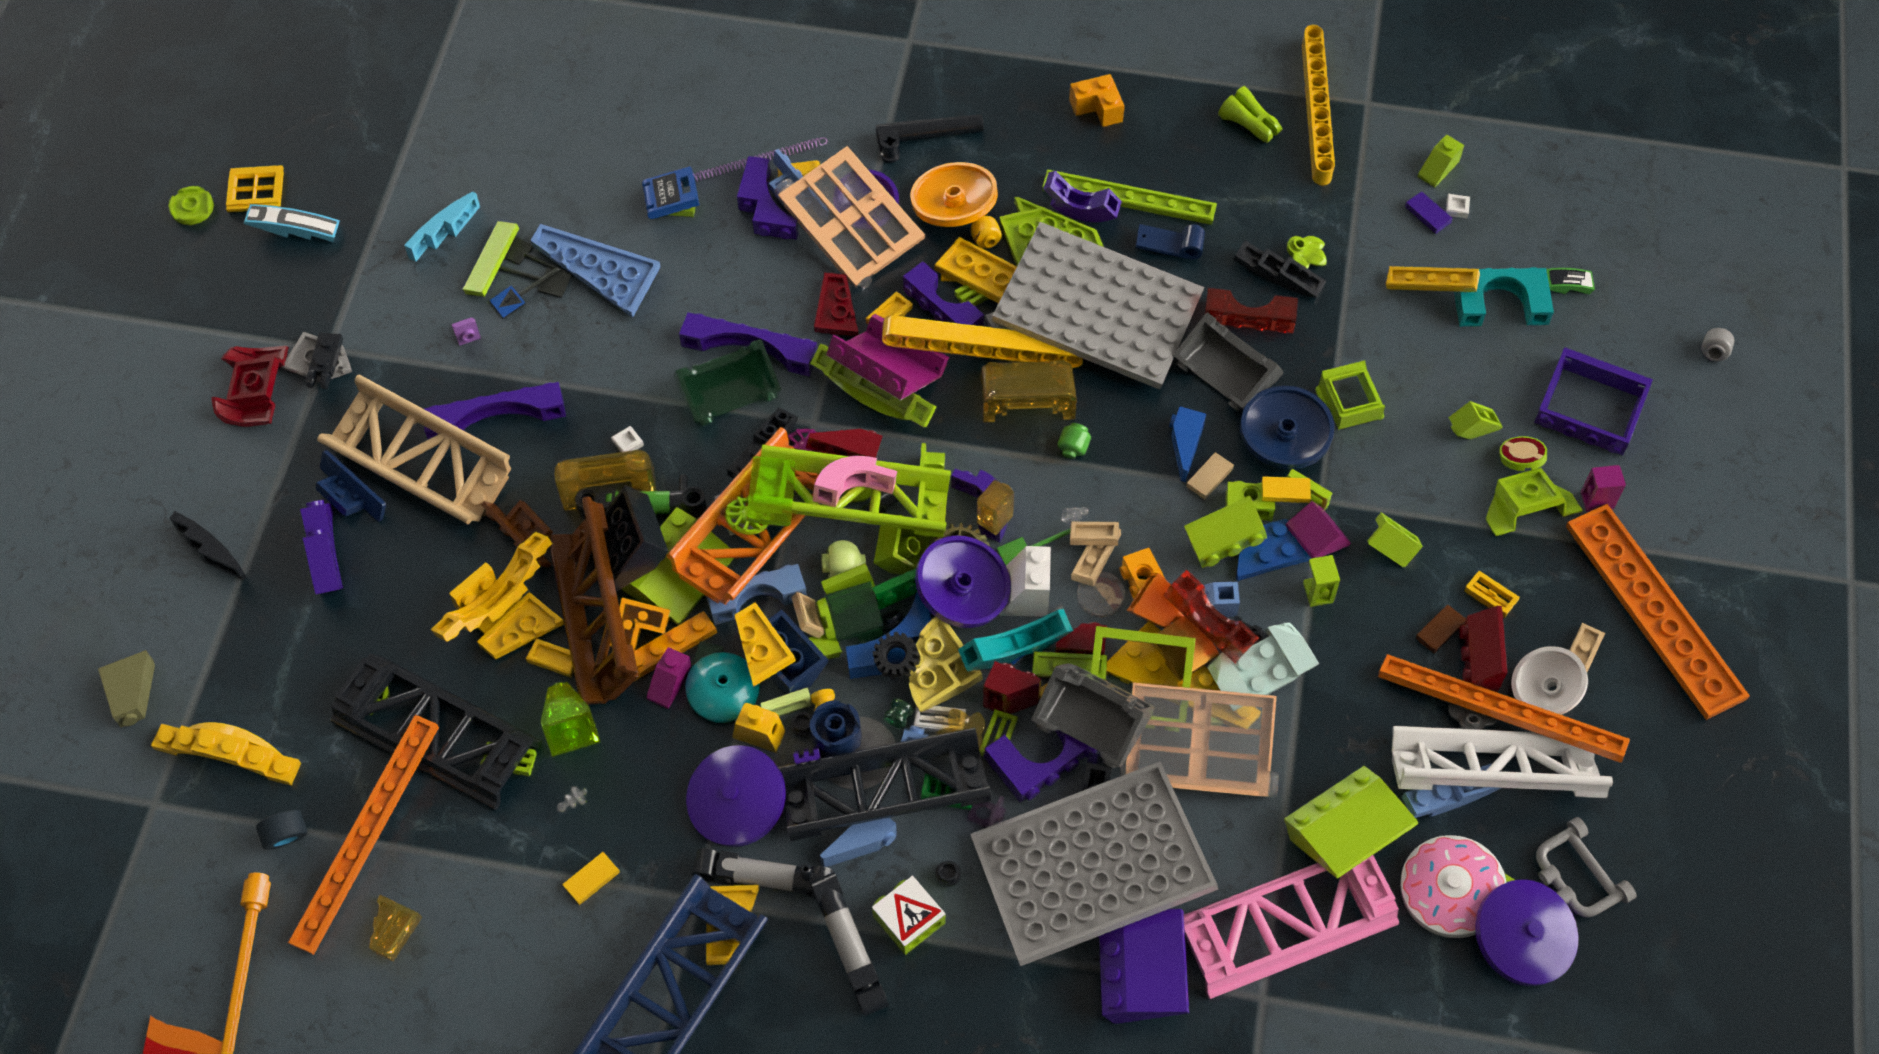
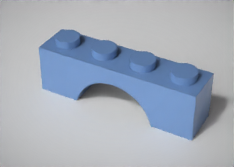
[706,564,807,625]

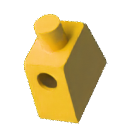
[732,703,786,753]

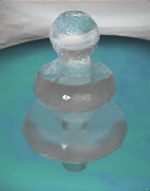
[1061,507,1089,527]
[557,786,587,812]

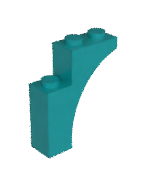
[958,609,1073,672]

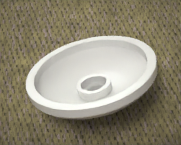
[1511,646,1588,715]

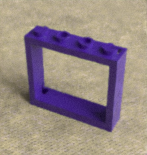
[1534,347,1653,455]

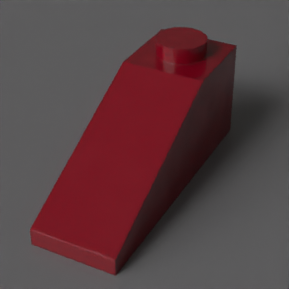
[805,429,883,458]

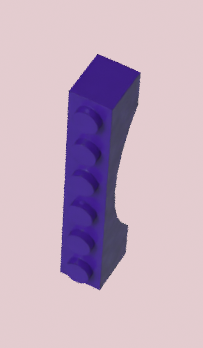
[679,312,817,377]
[424,382,566,439]

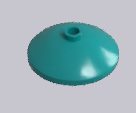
[686,652,760,723]

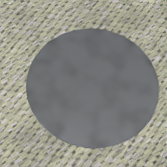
[820,717,896,790]

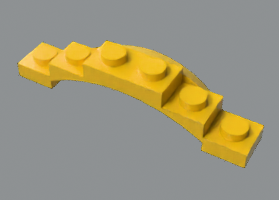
[430,532,553,642]
[151,722,301,786]

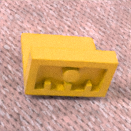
[449,562,520,634]

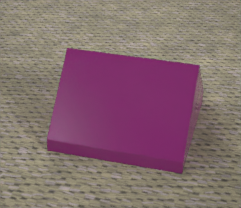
[1285,501,1351,558]

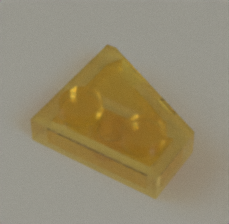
[369,895,422,962]

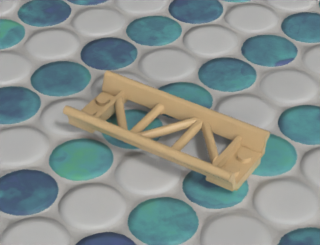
[317,375,512,524]

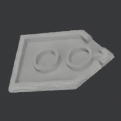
[281,332,352,382]

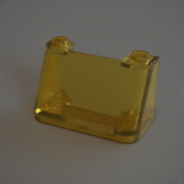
[981,360,1077,422]
[555,450,657,510]

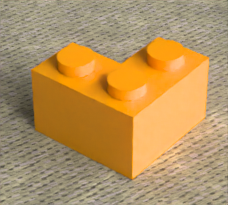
[1069,74,1124,127]
[610,598,671,651]

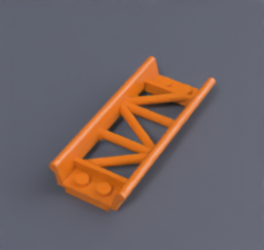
[666,427,819,605]

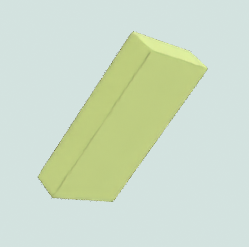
[760,688,811,717]

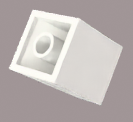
[999,546,1051,617]

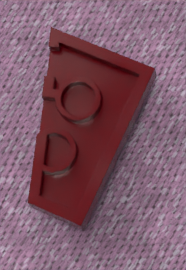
[814,272,859,336]

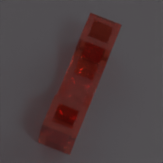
[1204,288,1298,333]
[1163,569,1259,663]

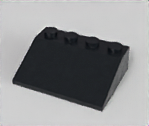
[591,485,668,592]

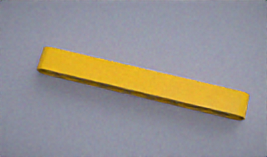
[1302,25,1335,186]
[882,316,1083,368]

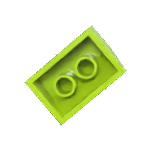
[1184,496,1267,568]

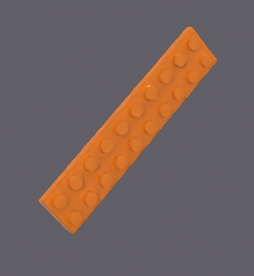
[1566,504,1750,720]

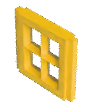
[226,165,284,212]

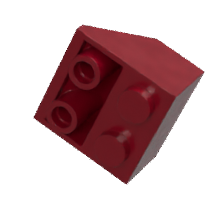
[983,661,1041,714]

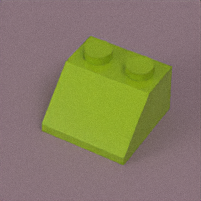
[874,515,933,575]

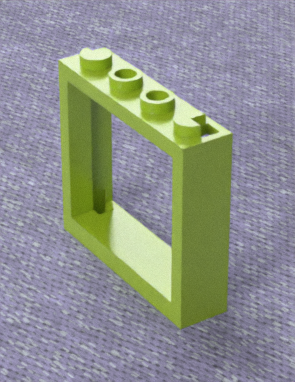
[1091,626,1196,732]

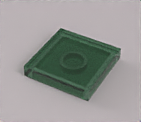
[825,581,884,642]

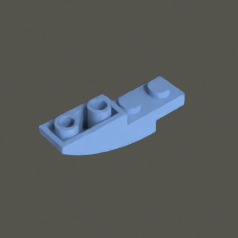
[1401,764,1501,818]

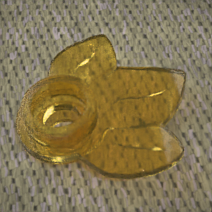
[937,709,985,749]

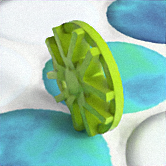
[725,496,770,535]

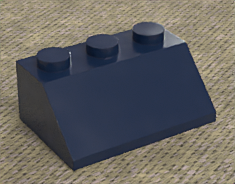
[768,610,828,695]

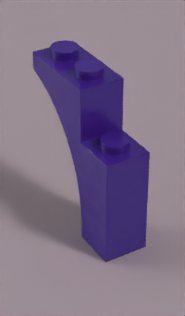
[737,156,799,240]
[300,500,343,594]

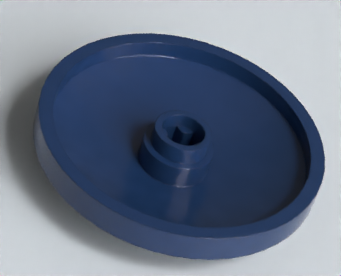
[1240,386,1335,469]

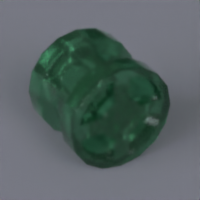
[883,698,914,729]

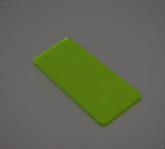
[746,456,796,526]

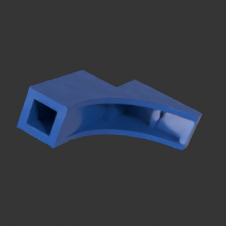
[846,592,932,679]

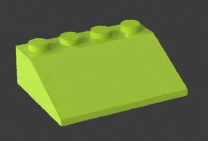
[622,507,734,625]
[1284,766,1418,879]

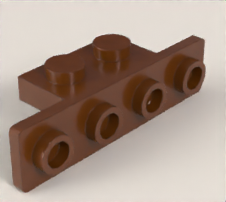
[481,500,553,568]

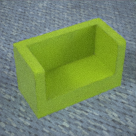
[1303,555,1340,607]

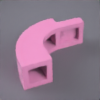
[813,456,897,507]

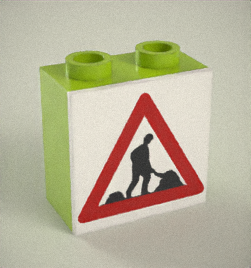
[872,875,946,955]

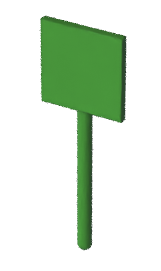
[997,528,1071,565]

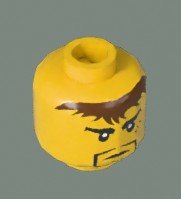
[970,216,1002,248]

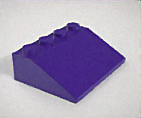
[1099,909,1189,1024]

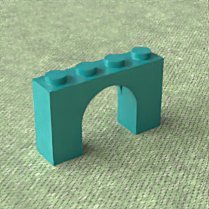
[1454,267,1554,327]

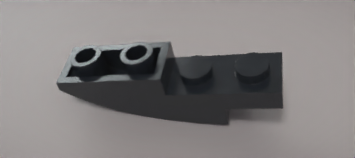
[727,407,798,479]

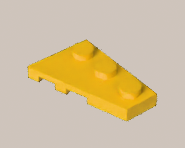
[477,592,564,660]
[735,603,795,687]
[706,885,759,965]

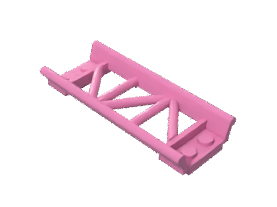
[1184,855,1399,999]

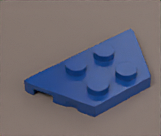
[1236,518,1323,581]

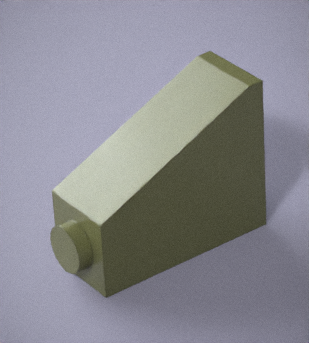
[98,650,155,727]

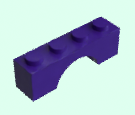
[903,261,984,327]

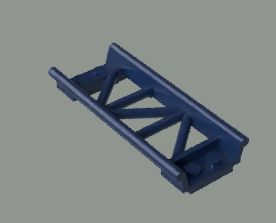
[573,874,768,1054]

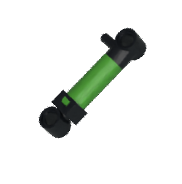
[575,474,707,519]

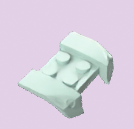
[1208,623,1319,711]

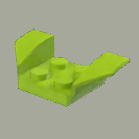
[1485,467,1583,536]

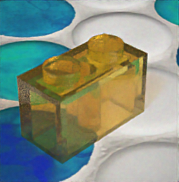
[977,480,1014,535]

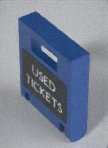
[642,166,699,219]

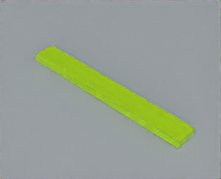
[1042,169,1217,225]

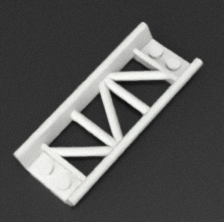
[1391,726,1613,798]

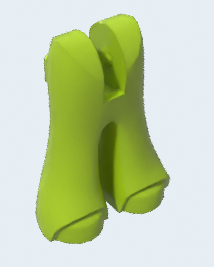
[1218,86,1283,143]

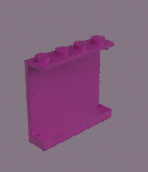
[826,314,949,400]

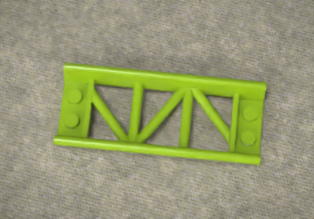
[752,445,951,538]

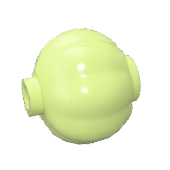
[821,540,866,578]

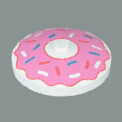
[1400,835,1506,938]

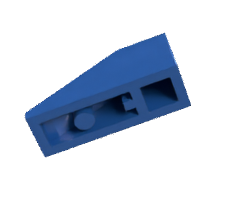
[1169,407,1206,482]

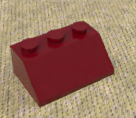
[1459,606,1507,693]

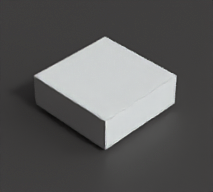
[1446,194,1470,218]
[611,426,644,457]

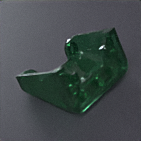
[673,339,782,426]

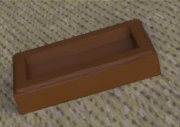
[1415,605,1466,654]

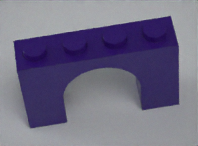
[984,730,1098,803]

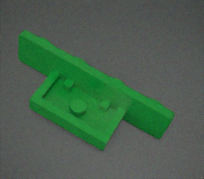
[855,568,917,618]

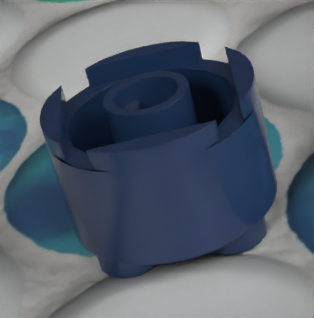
[810,700,862,757]

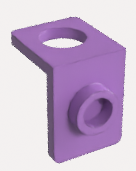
[452,317,481,346]

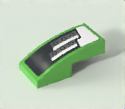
[1546,268,1595,294]

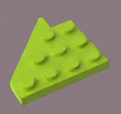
[999,197,1103,266]

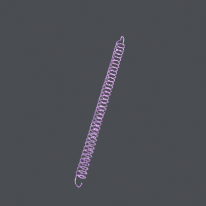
[681,138,827,185]

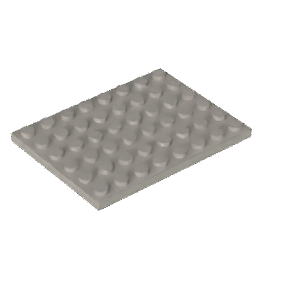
[991,222,1204,389]
[970,761,1218,966]

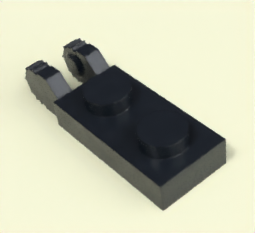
[306,332,343,389]

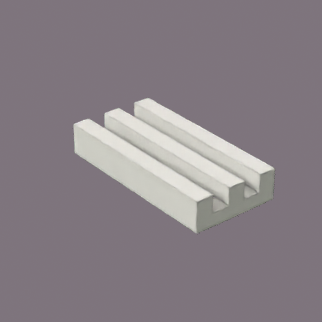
[914,706,966,733]

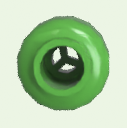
[1057,423,1091,459]

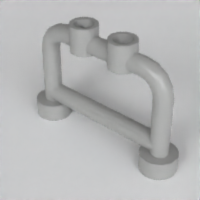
[1536,817,1636,917]

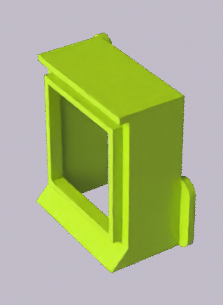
[1315,360,1385,430]

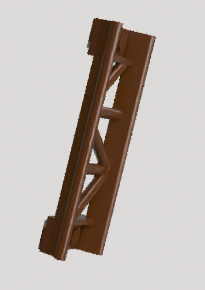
[548,497,639,706]

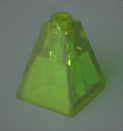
[541,682,600,757]

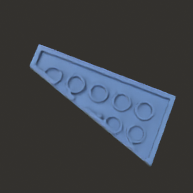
[531,224,661,318]

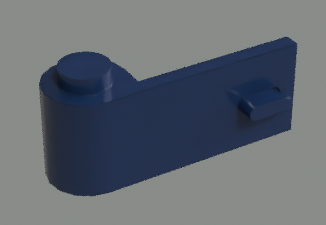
[1135,224,1205,260]

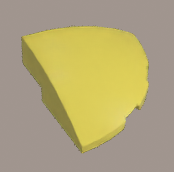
[909,617,983,712]

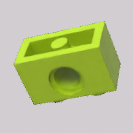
[1225,481,1275,521]

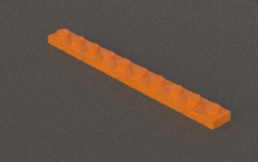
[1378,654,1630,763]
[288,715,439,955]

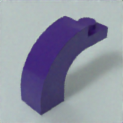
[1043,170,1122,222]
[951,468,1008,542]

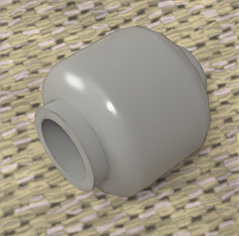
[1701,328,1735,362]

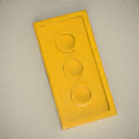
[934,237,1017,304]

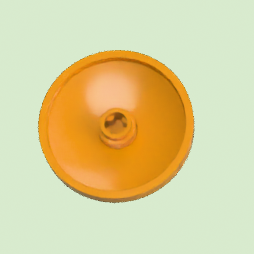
[910,162,998,227]

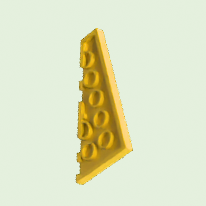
[1106,622,1261,729]

